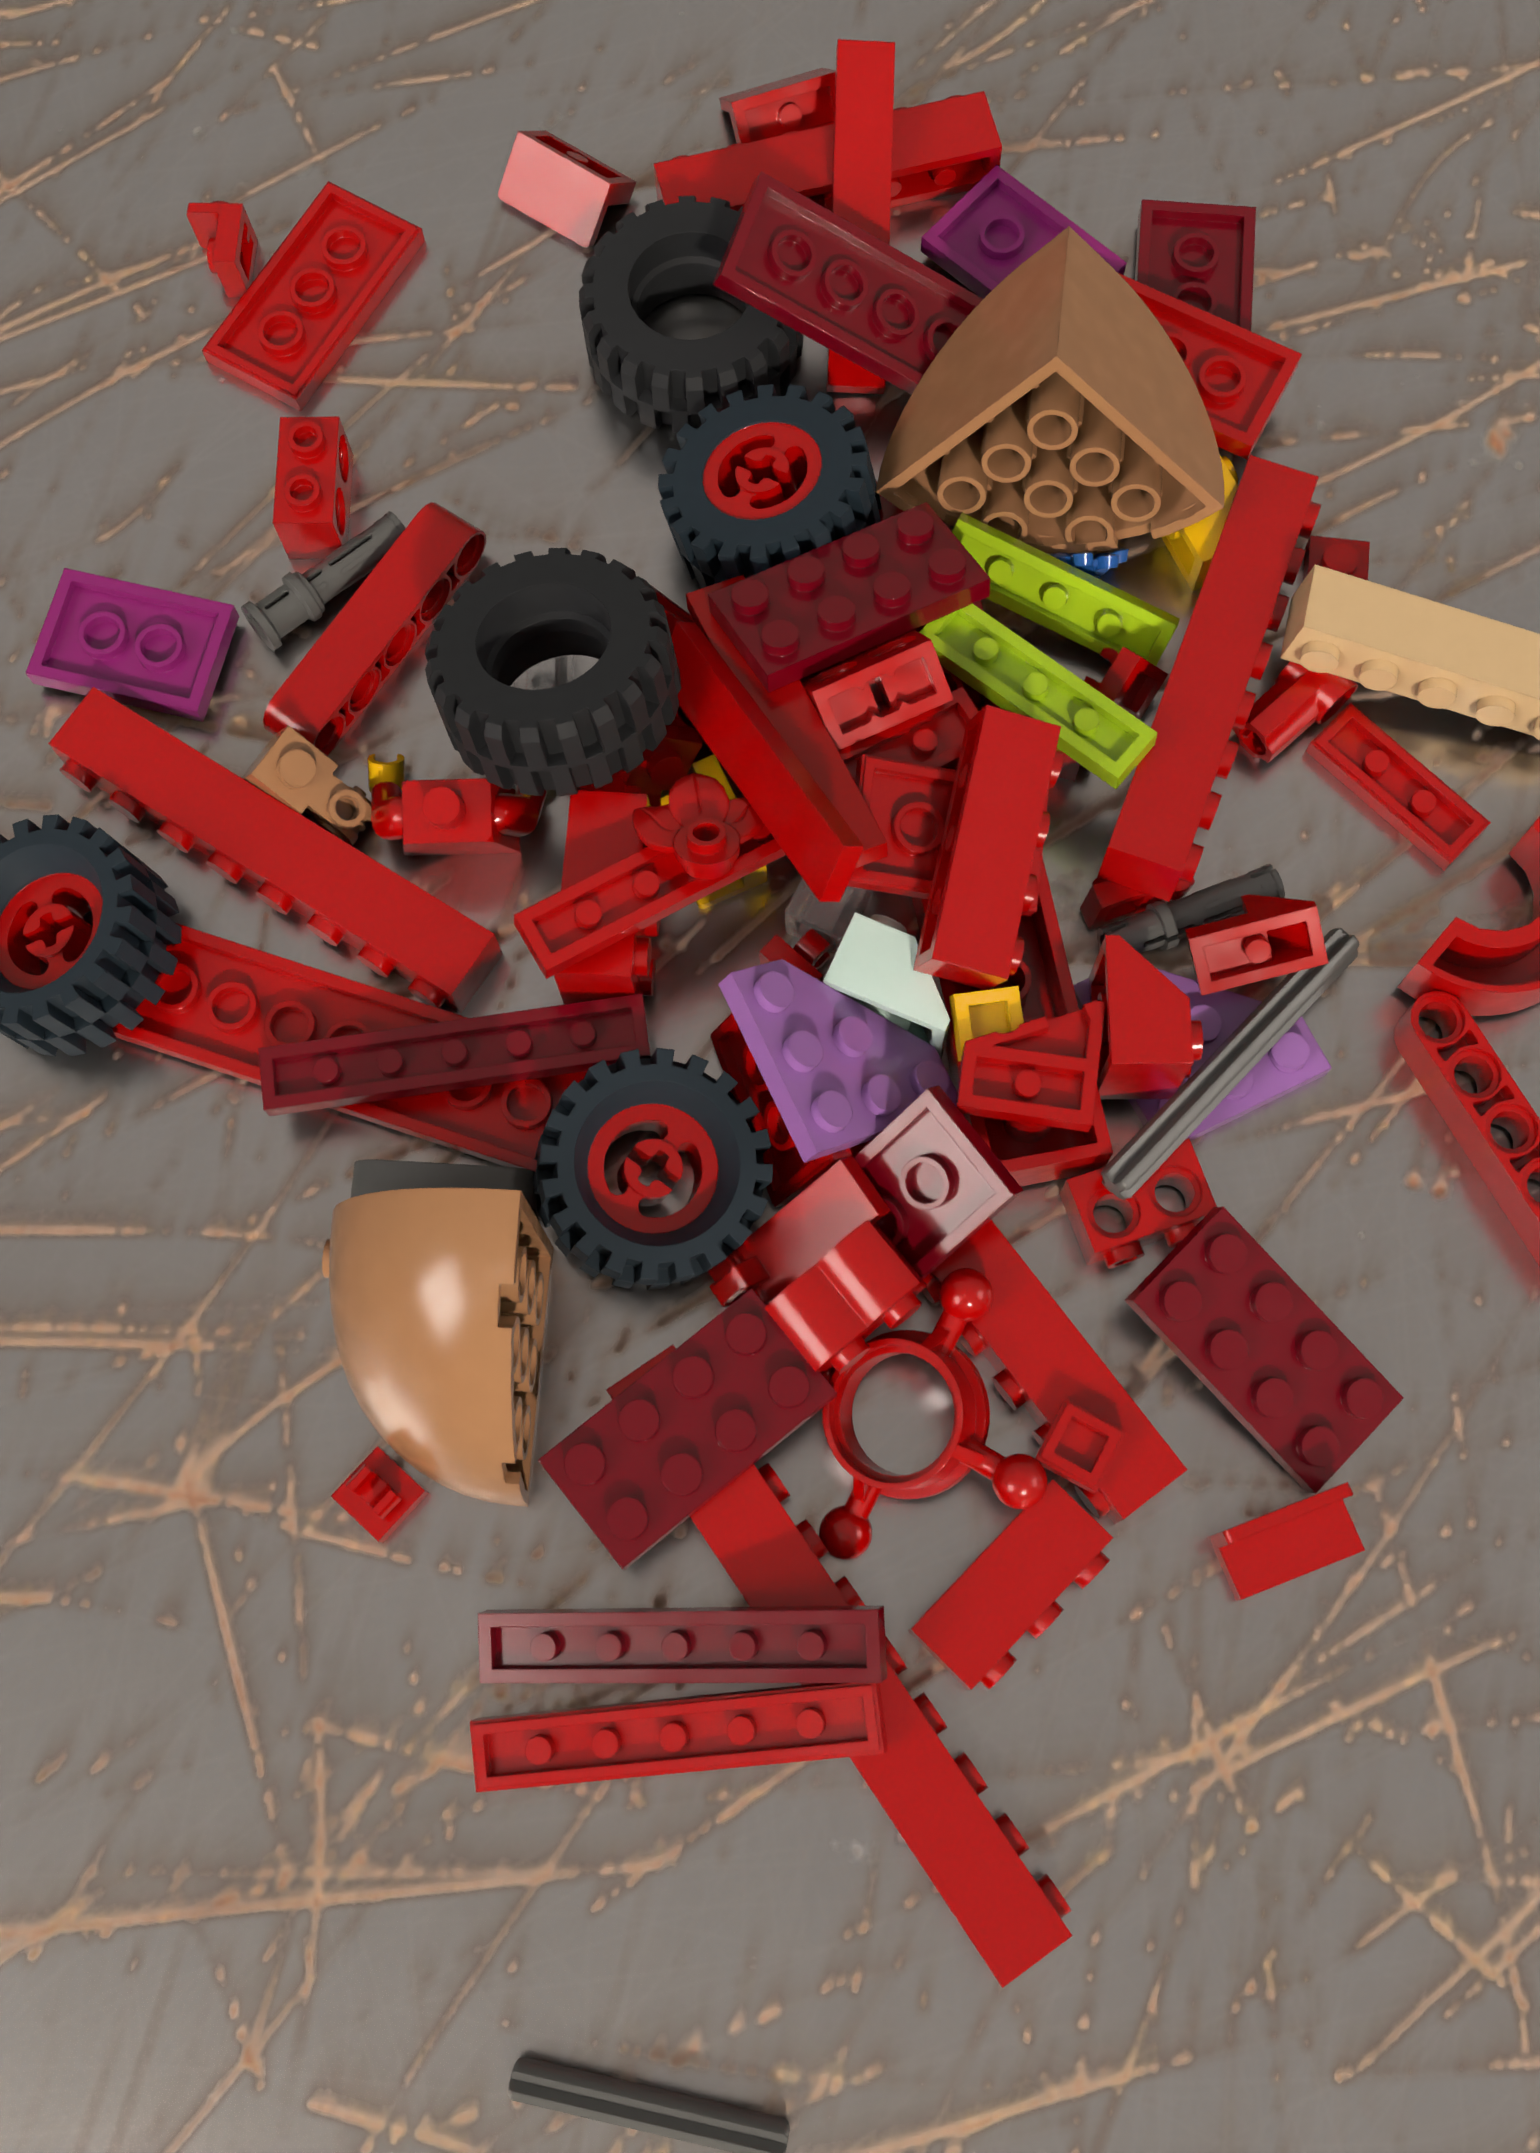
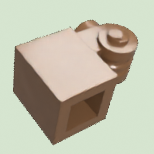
[241,725,371,846]

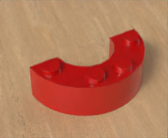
[1397,816,1540,1016]

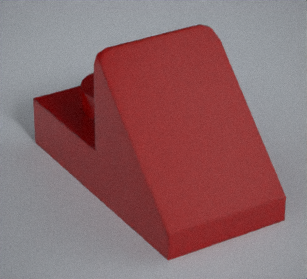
[1185,894,1329,996]

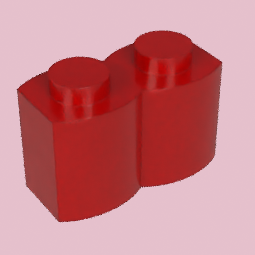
[765,1220,927,1374]

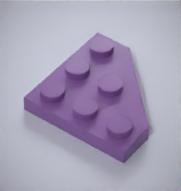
[718,959,957,1163]
[1073,969,1332,1141]

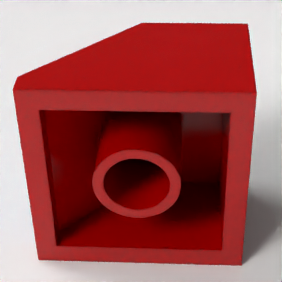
[1089,935,1203,1099]

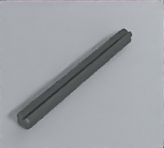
[1101,928,1359,1200]

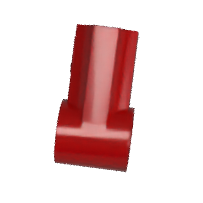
[1232,661,1359,763]

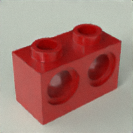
[273,416,354,559]
[800,630,954,750]
[1060,1138,1217,1268]

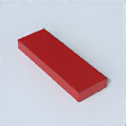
[1306,703,1491,871]

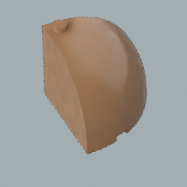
[876,226,1224,553]
[322,1187,553,1507]

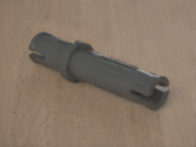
[1097,864,1285,953]

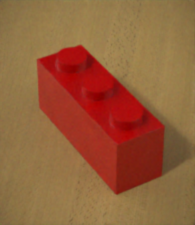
[908,1479,1113,1690]

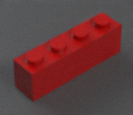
[913,705,1063,990]

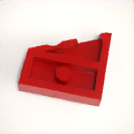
[955,1000,1106,1132]

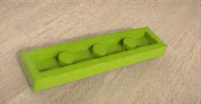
[952,513,1180,666]
[919,603,1158,789]

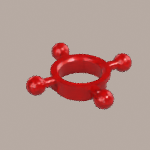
[819,1268,1047,1560]

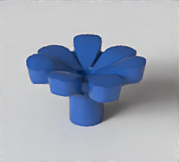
[1051,548,1129,580]

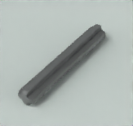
[508,2057,790,2153]

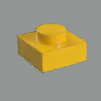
[949,986,1024,1062]

